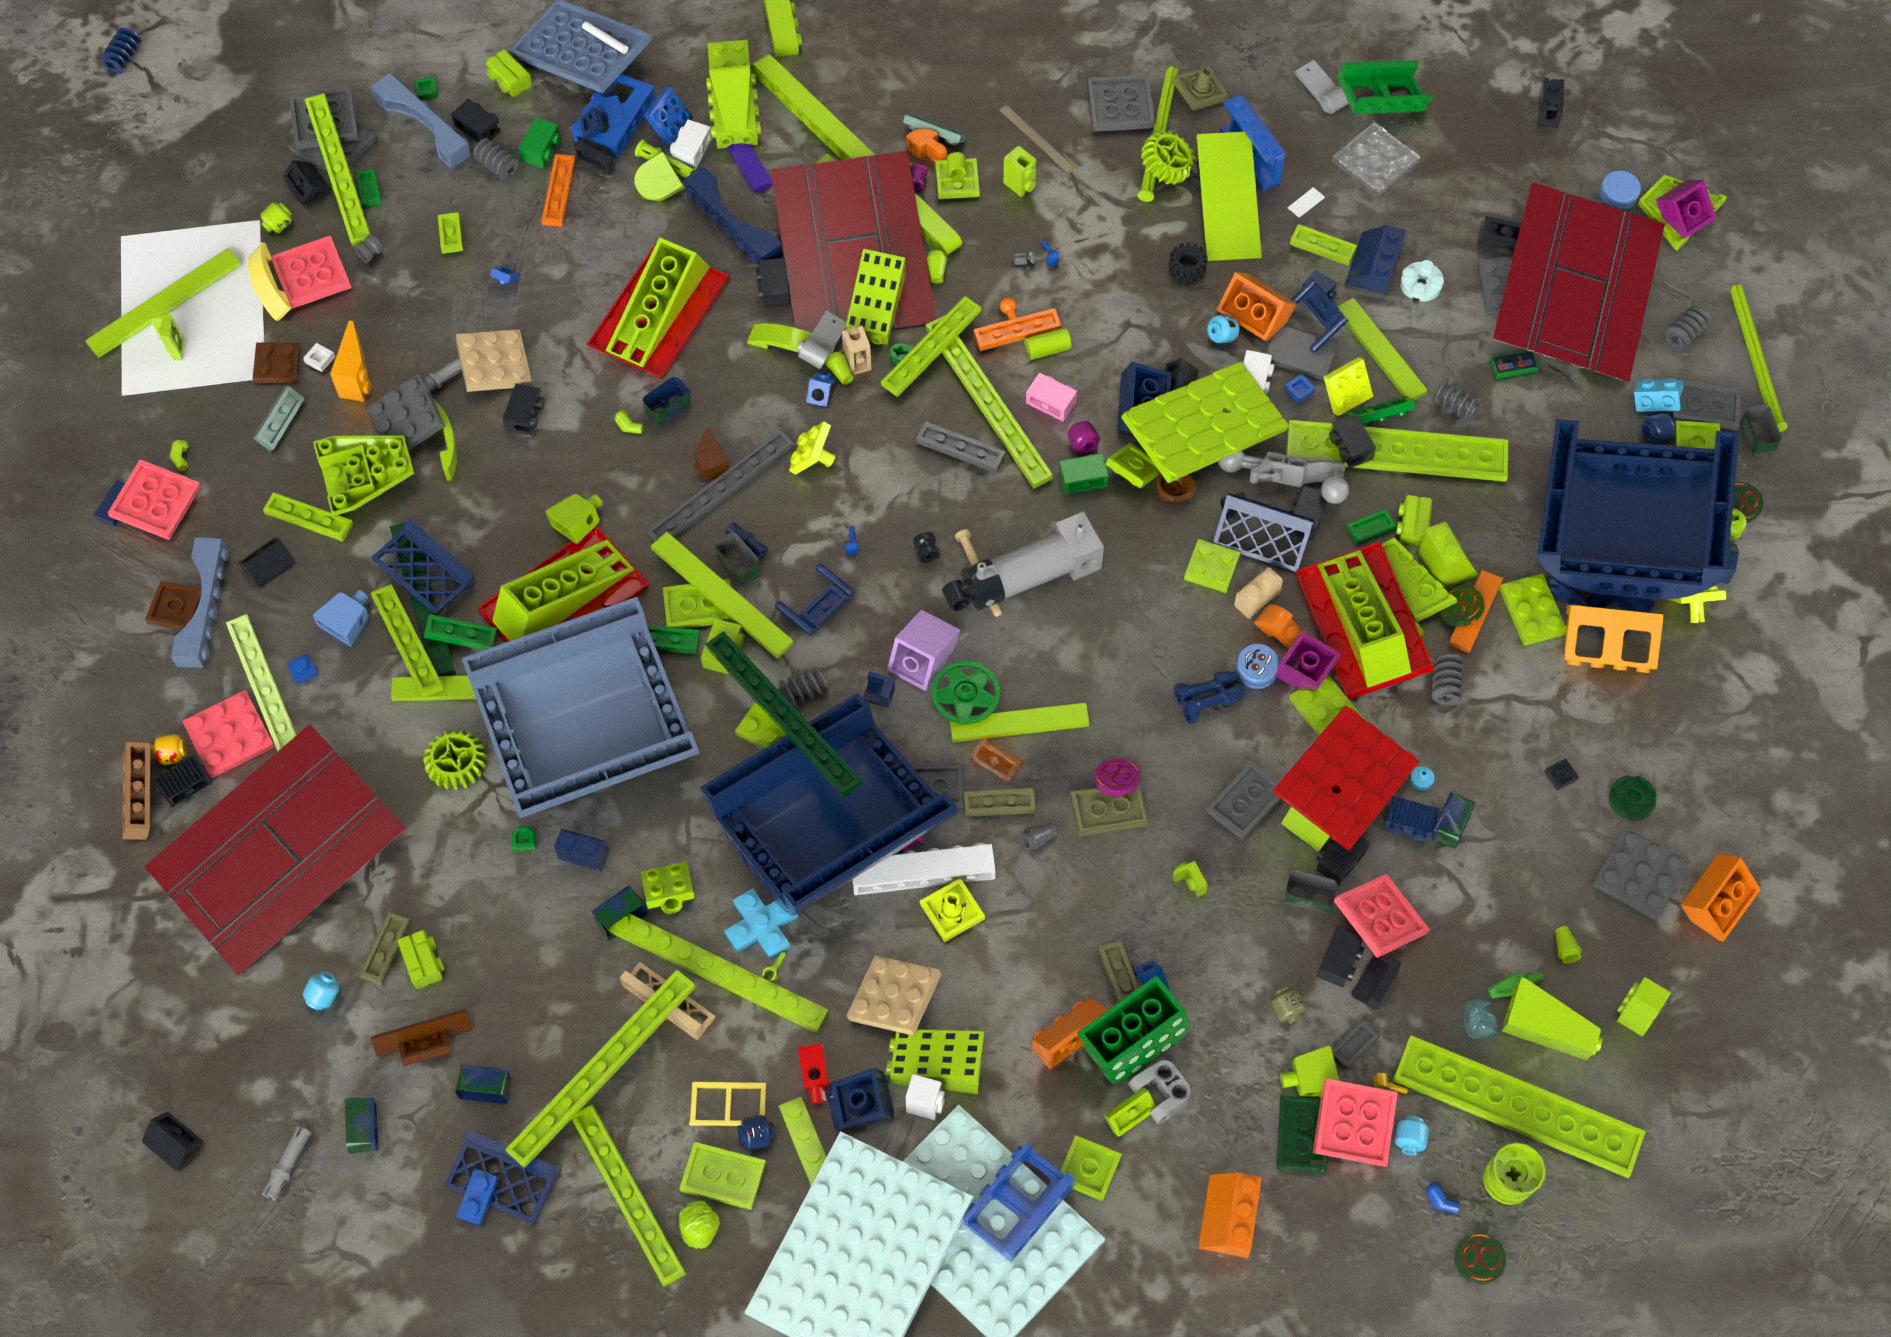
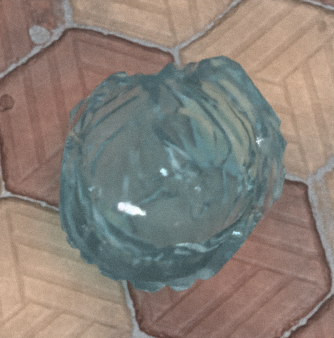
[1462,998,1498,1039]

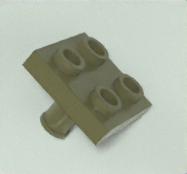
[1173,66,1229,111]

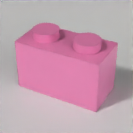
[1026,373,1077,422]

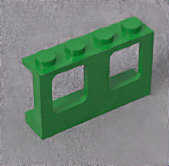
[1337,60,1433,114]

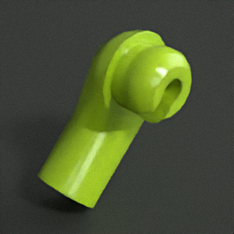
[615,410,644,434]
[170,439,188,471]

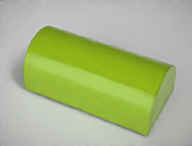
[1024,327,1072,360]

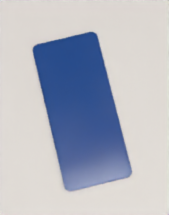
[602,95,625,127]

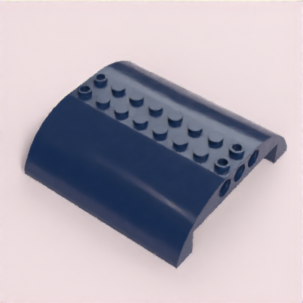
[1537,419,1740,600]
[700,693,958,916]

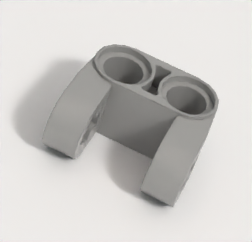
[1128,1060,1191,1124]

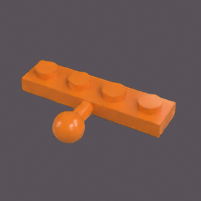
[973,297,1061,351]

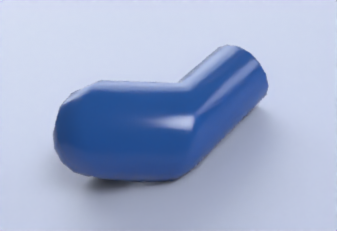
[1427,1182,1460,1214]

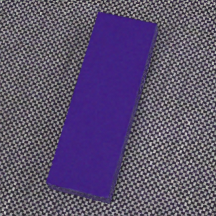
[727,143,773,193]

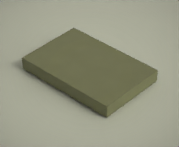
[1070,785,1148,837]

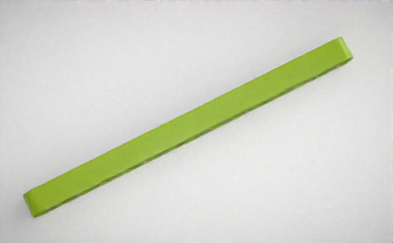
[751,54,962,256]

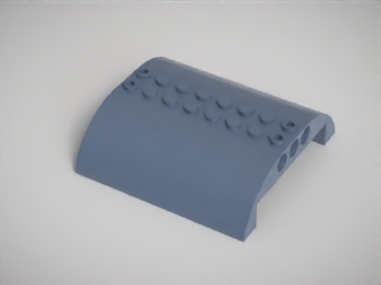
[462,597,699,819]

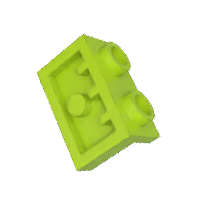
[150,314,184,360]

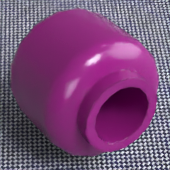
[1068,421,1100,454]

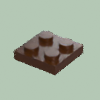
[253,342,301,383]
[145,581,202,630]

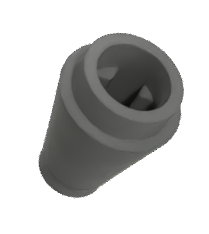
[1021,823,1057,850]

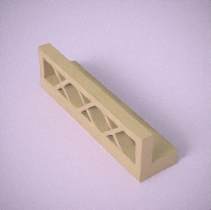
[620,962,716,1040]

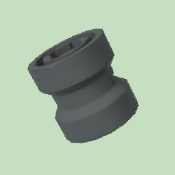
[353,234,384,264]

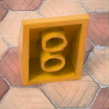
[330,320,371,402]

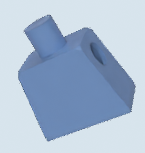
[313,590,369,647]

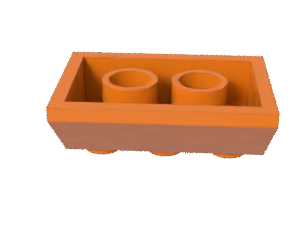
[1217,272,1297,341]
[1681,853,1761,942]
[1032,998,1108,1070]
[1198,1172,1262,1258]

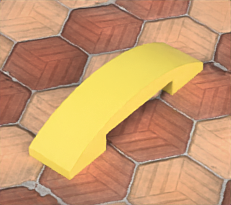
[248,242,291,321]

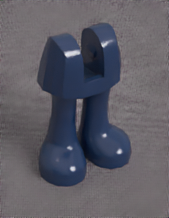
[1173,671,1246,724]

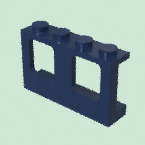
[1548,576,1656,639]

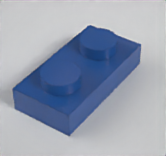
[456,1169,499,1226]

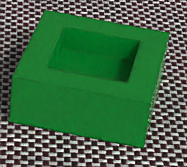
[414,76,439,101]

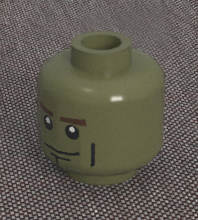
[1271,986,1307,1025]

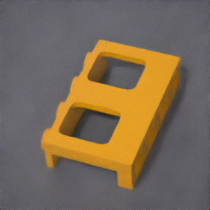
[1561,605,1663,673]

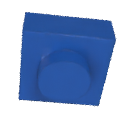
[490,266,520,285]
[1284,374,1316,404]
[287,653,318,684]

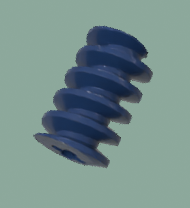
[101,28,142,74]

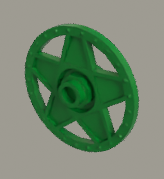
[931,661,1000,724]

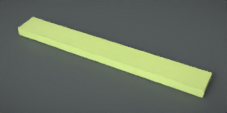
[226,614,297,751]

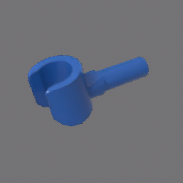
[1041,240,1060,266]
[844,526,859,556]

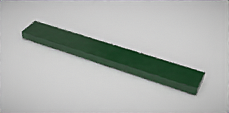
[389,522,456,676]

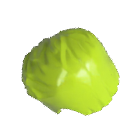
[679,1200,720,1249]

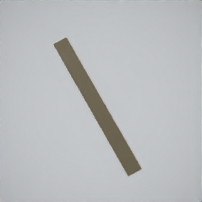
[999,105,1075,174]

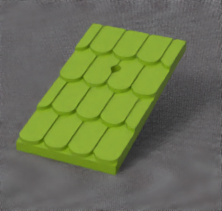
[1121,362,1289,483]

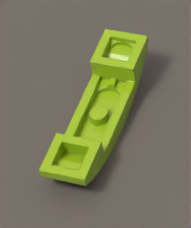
[747,323,835,364]
[434,400,458,481]

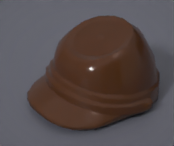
[1156,473,1197,503]

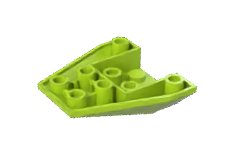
[313,436,414,516]

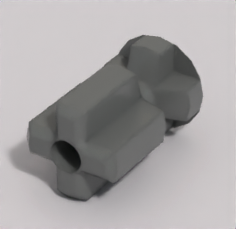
[1014,251,1035,265]

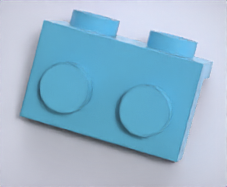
[1634,378,1684,412]

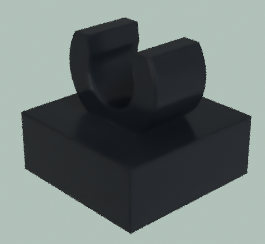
[1545,758,1579,791]

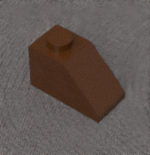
[694,428,729,482]

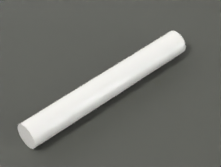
[582,22,628,54]

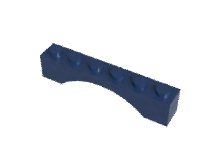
[684,166,783,265]

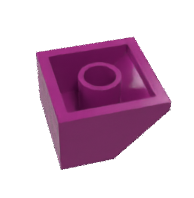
[1656,180,1716,238]
[1276,631,1342,690]

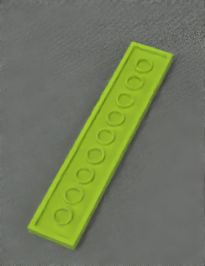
[1286,420,1508,482]
[1393,1035,1646,1178]

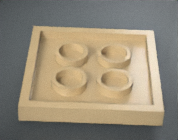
[455,329,532,392]
[846,955,942,1036]

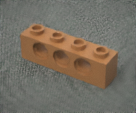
[122,742,150,840]

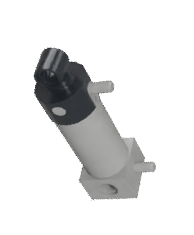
[942,512,1104,611]

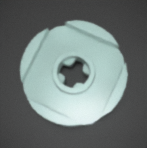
[1400,260,1444,302]

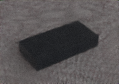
[574,140,614,175]

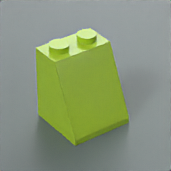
[1417,521,1478,589]

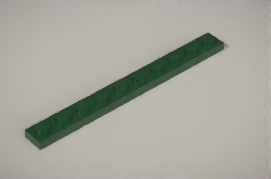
[706,631,863,798]

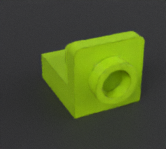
[1173,861,1208,897]

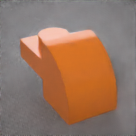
[906,129,947,162]
[1253,605,1305,650]

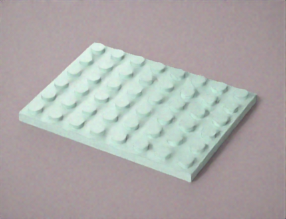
[903,1105,1105,1337]
[745,1131,974,1337]

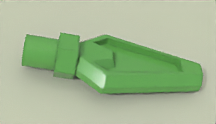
[1488,971,1544,998]

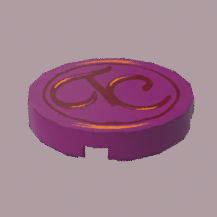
[1094,758,1141,797]

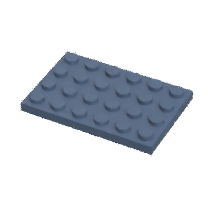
[509,0,652,93]

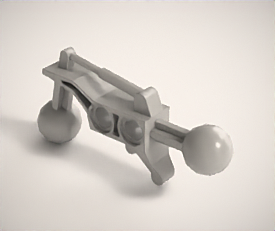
[1218,451,1349,504]

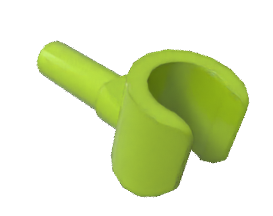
[762,952,786,983]

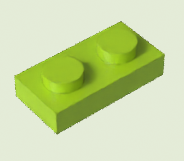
[438,212,463,254]
[1104,1087,1156,1137]

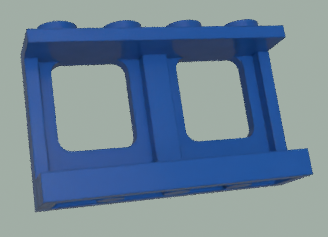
[572,74,656,158]
[1220,94,1285,191]
[964,1142,1075,1263]

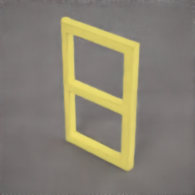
[689,1082,766,1126]

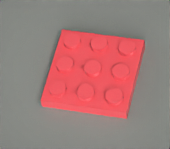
[271,235,351,309]
[108,460,201,540]
[182,690,275,779]
[1334,874,1430,958]
[1313,1079,1398,1167]

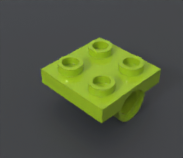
[935,152,980,199]
[641,861,695,914]

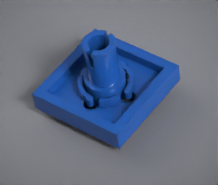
[644,86,693,146]

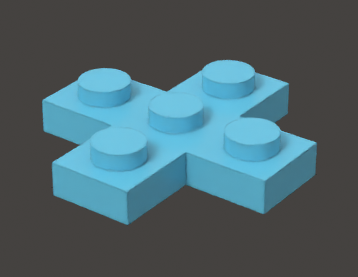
[724,888,798,960]

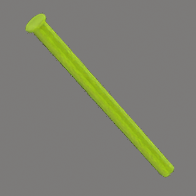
[1138,66,1178,202]
[1730,284,1788,432]

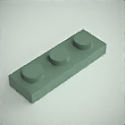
[903,113,967,145]
[253,386,305,451]

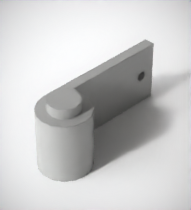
[1295,60,1349,114]
[796,310,847,369]

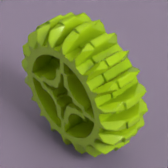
[1141,130,1196,185]
[423,728,487,790]

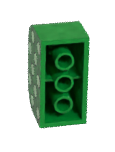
[1077,975,1190,1084]

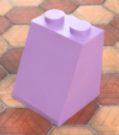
[887,610,960,691]

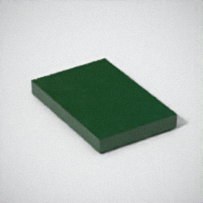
[1276,1095,1328,1174]

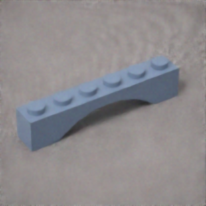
[370,73,471,169]
[171,537,229,668]

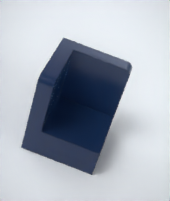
[863,672,895,708]

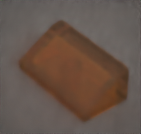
[970,738,1024,783]

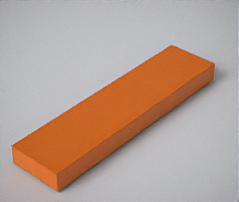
[541,154,576,227]
[1448,570,1503,653]

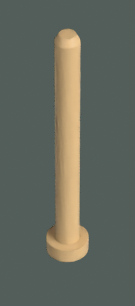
[955,529,1002,617]

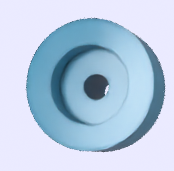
[1410,766,1435,791]

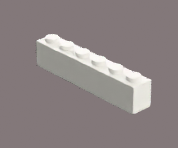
[853,843,995,895]

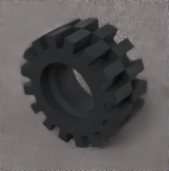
[1169,242,1208,283]

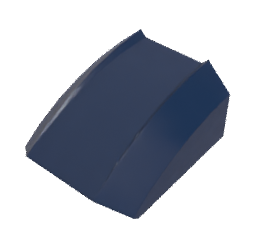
[828,1068,894,1131]

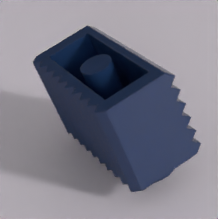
[1384,796,1439,842]
[554,829,609,871]

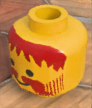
[150,734,187,766]

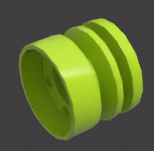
[1483,1143,1545,1205]

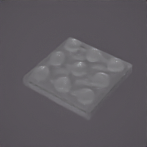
[1332,122,1421,197]

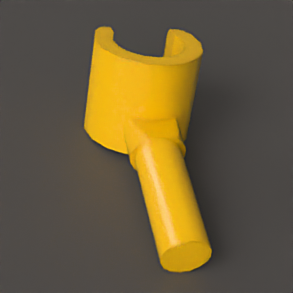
[1374,1073,1408,1094]

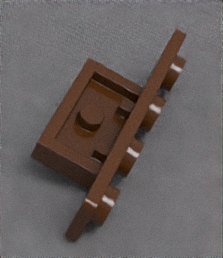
[371,1009,472,1066]

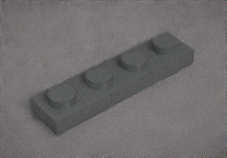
[916,421,1005,473]

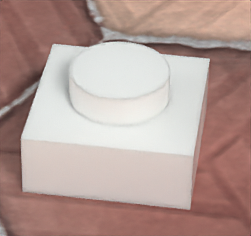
[303,343,335,372]

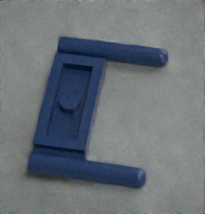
[1290,279,1349,353]
[775,563,856,636]

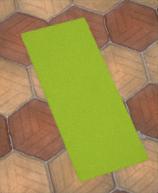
[1197,132,1262,261]

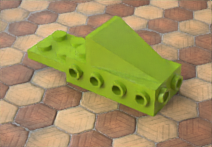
[706,40,761,149]

